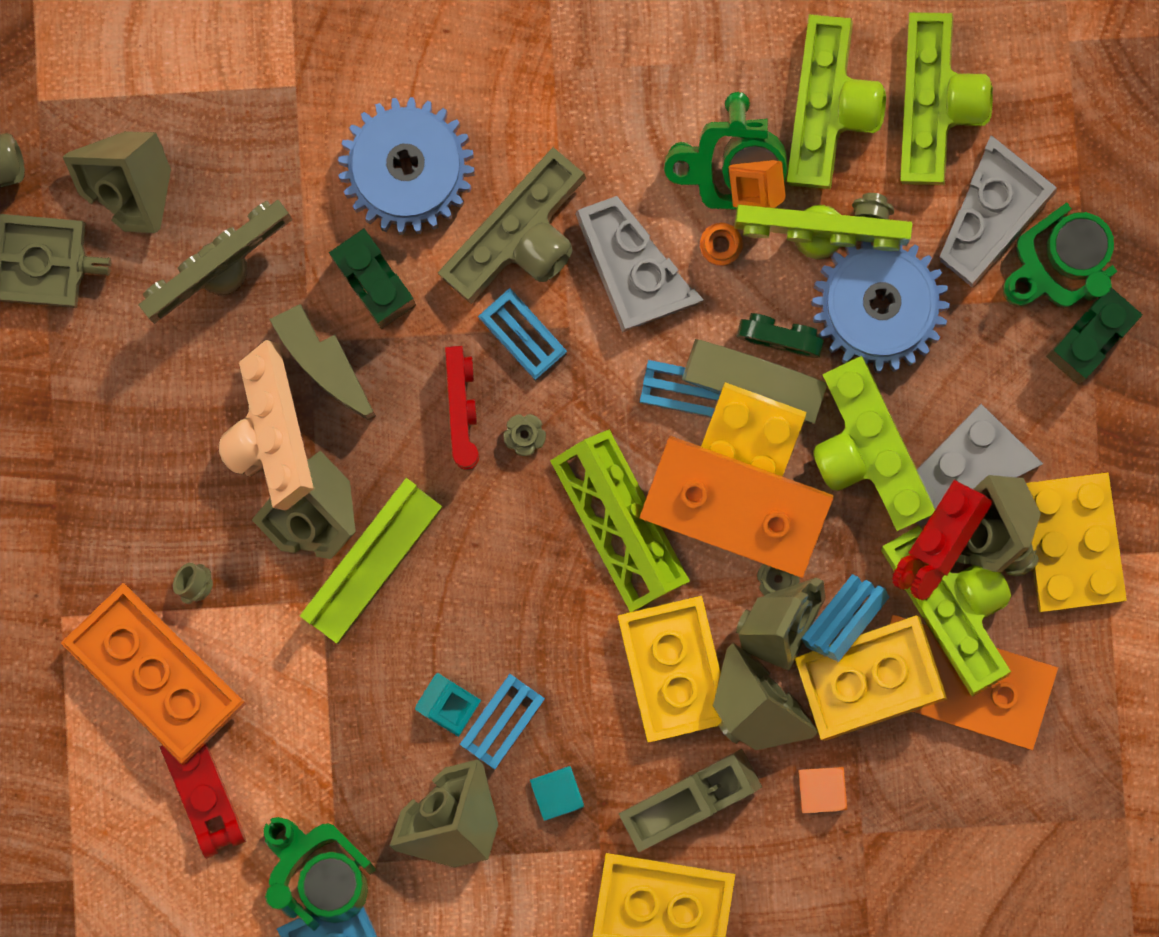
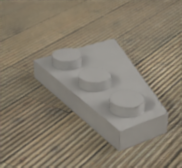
[940,135,1057,288]
[575,196,703,332]
[916,404,1043,527]

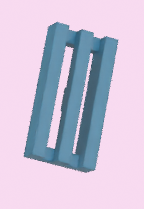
[478,288,567,381]
[639,360,720,418]
[801,574,889,662]
[459,674,545,769]

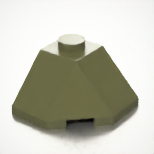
[63,131,171,233]
[252,451,356,559]
[956,475,1041,572]
[736,578,826,671]
[713,643,818,750]
[390,759,498,868]

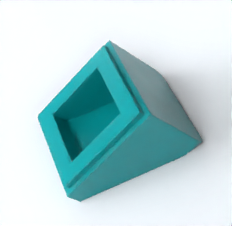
[415,673,481,737]
[530,766,585,821]

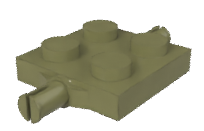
[0,214,111,308]

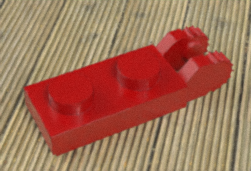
[891,480,992,601]

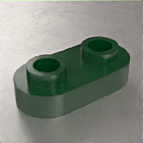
[736,313,824,358]

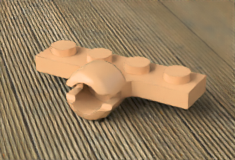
[219,340,314,511]

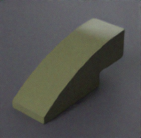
[269,304,376,420]
[682,339,827,424]
[619,749,762,852]

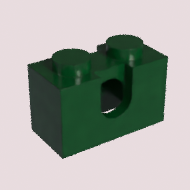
[329,228,416,330]
[1046,287,1143,385]

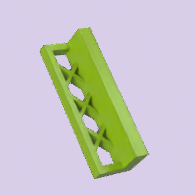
[550,429,690,612]
[300,478,443,644]

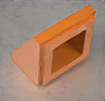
[729,160,786,208]
[798,766,847,813]

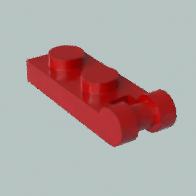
[445,346,480,470]
[159,743,247,859]

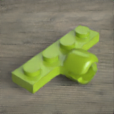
[900,12,993,185]
[787,15,886,189]
[734,205,912,259]
[813,356,936,531]
[881,525,1011,697]

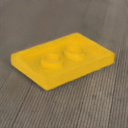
[701,382,807,477]
[1026,473,1127,612]
[617,596,722,743]
[795,615,947,741]
[592,853,735,937]

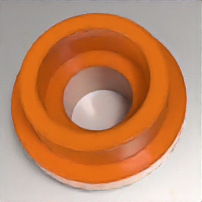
[700,223,743,266]

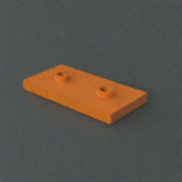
[639,435,833,578]
[61,583,246,766]
[888,615,1058,750]

